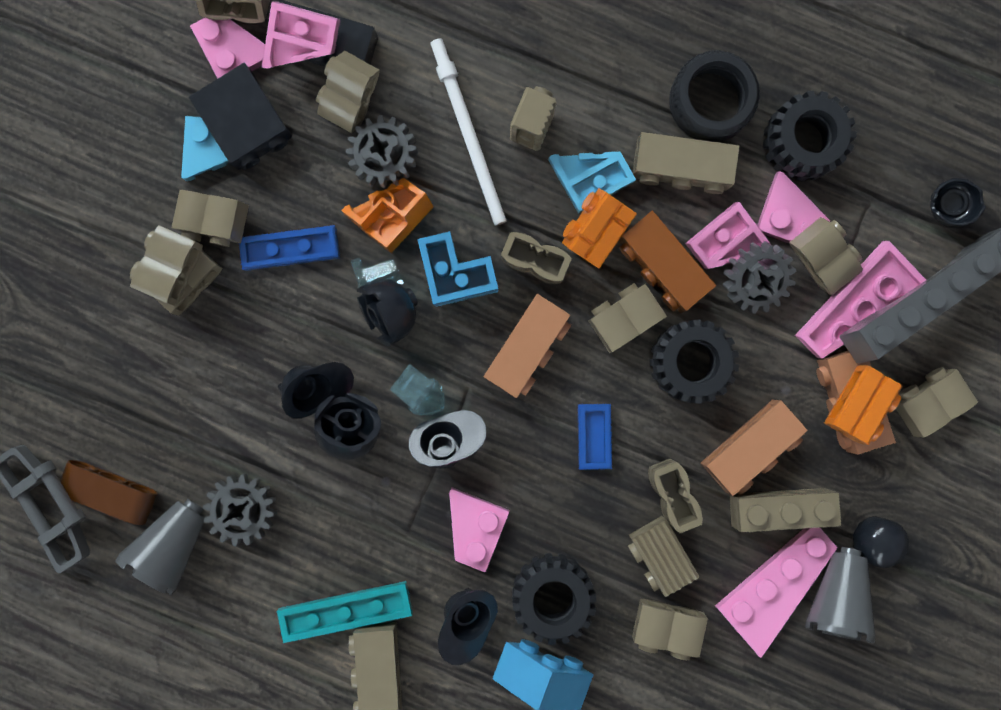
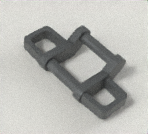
[0,445,90,573]

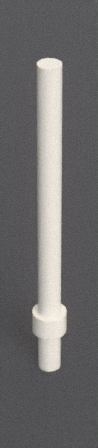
[430,38,507,226]

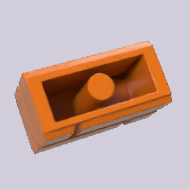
[562,188,637,268]
[824,365,903,445]

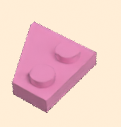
[190,18,265,79]
[685,202,770,269]
[449,487,509,572]

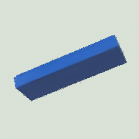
[239,225,340,271]

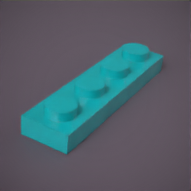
[277,581,413,643]

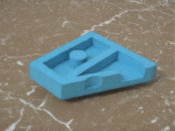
[181,116,229,181]
[548,151,636,214]

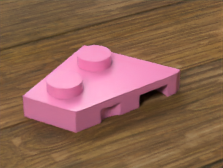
[262,1,340,69]
[757,171,830,243]

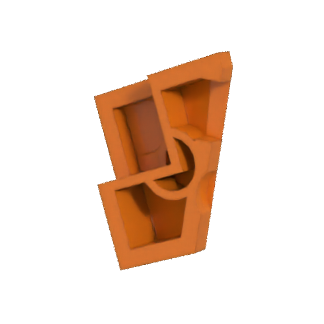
[341,178,434,253]

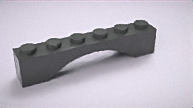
[839,228,1001,364]

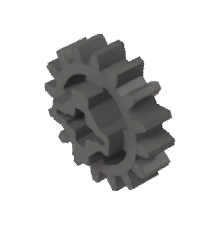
[346,115,418,188]
[723,241,797,314]
[203,474,277,546]

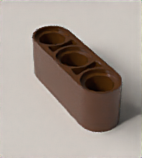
[60,460,158,525]

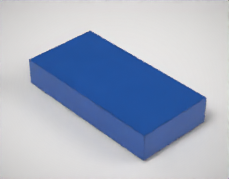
[577,404,612,470]

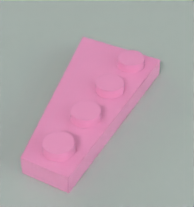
[795,241,926,359]
[715,528,837,658]

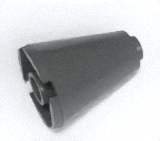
[115,499,205,596]
[805,547,875,643]

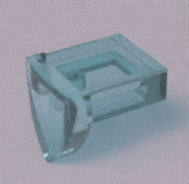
[351,257,403,287]
[390,364,445,415]

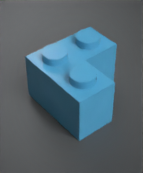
[418,231,498,307]
[493,639,594,710]

